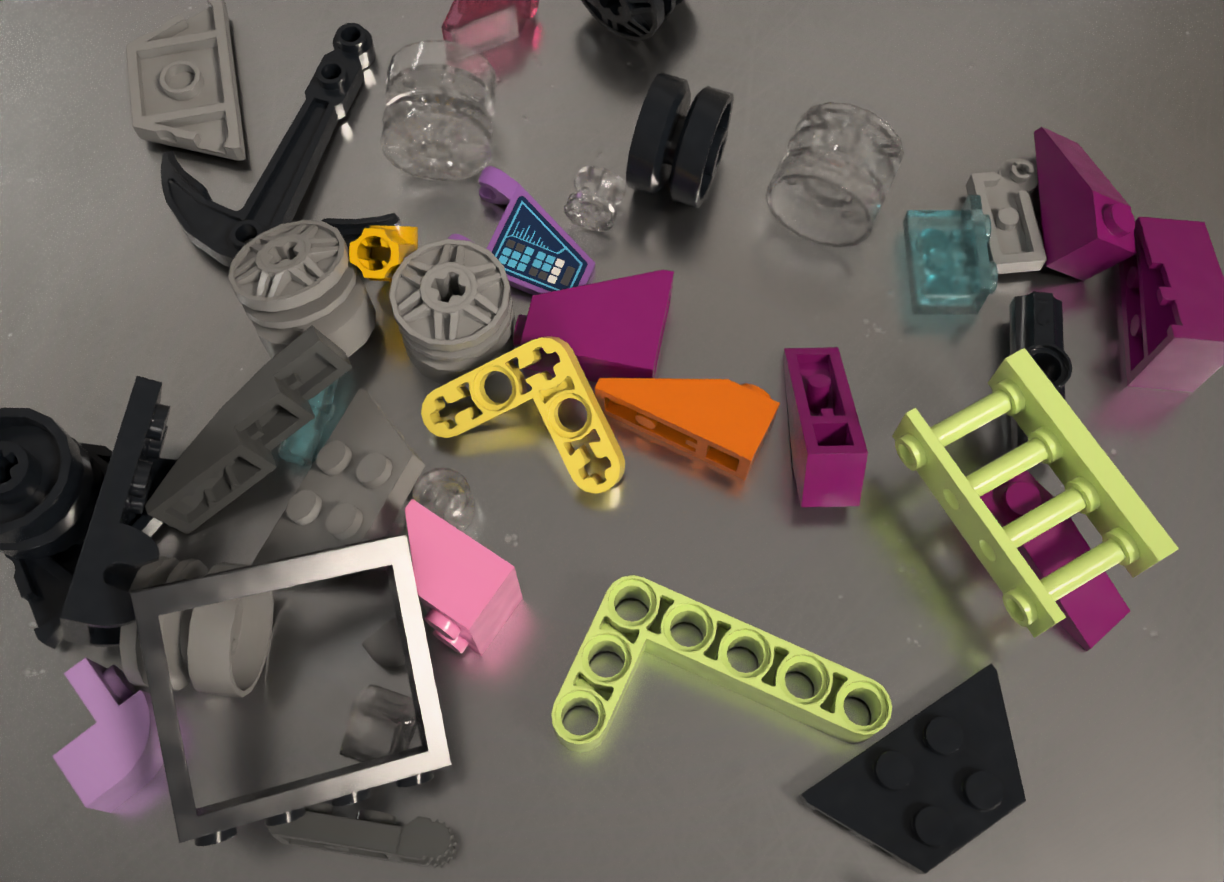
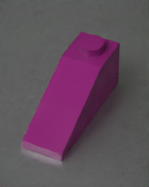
[1034,127,1136,281]
[783,347,868,507]
[980,470,1130,651]

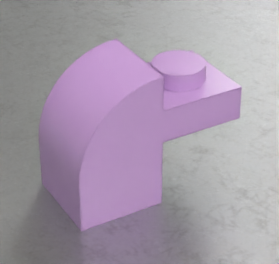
[52,657,164,813]

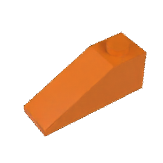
[595,378,780,480]

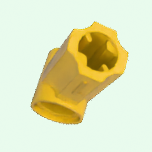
[349,225,418,281]

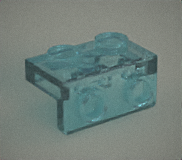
[903,195,998,315]

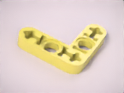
[421,336,625,494]

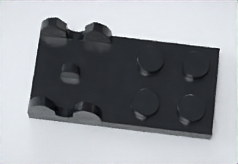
[60,376,170,647]

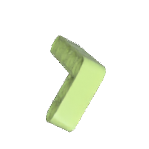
[551,575,892,753]

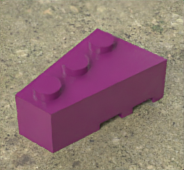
[1119,217,1224,392]

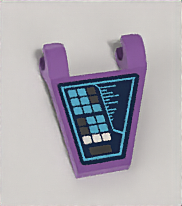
[448,166,596,295]

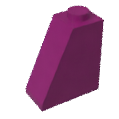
[513,269,674,382]

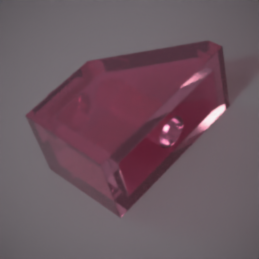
[441,0,539,63]

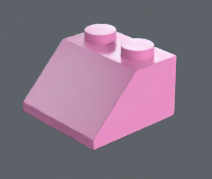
[405,499,523,656]

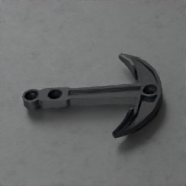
[161,23,401,267]

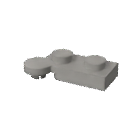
[966,157,1047,275]

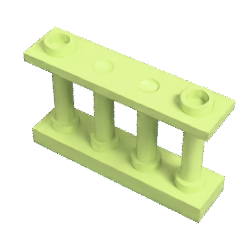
[892,348,1179,638]

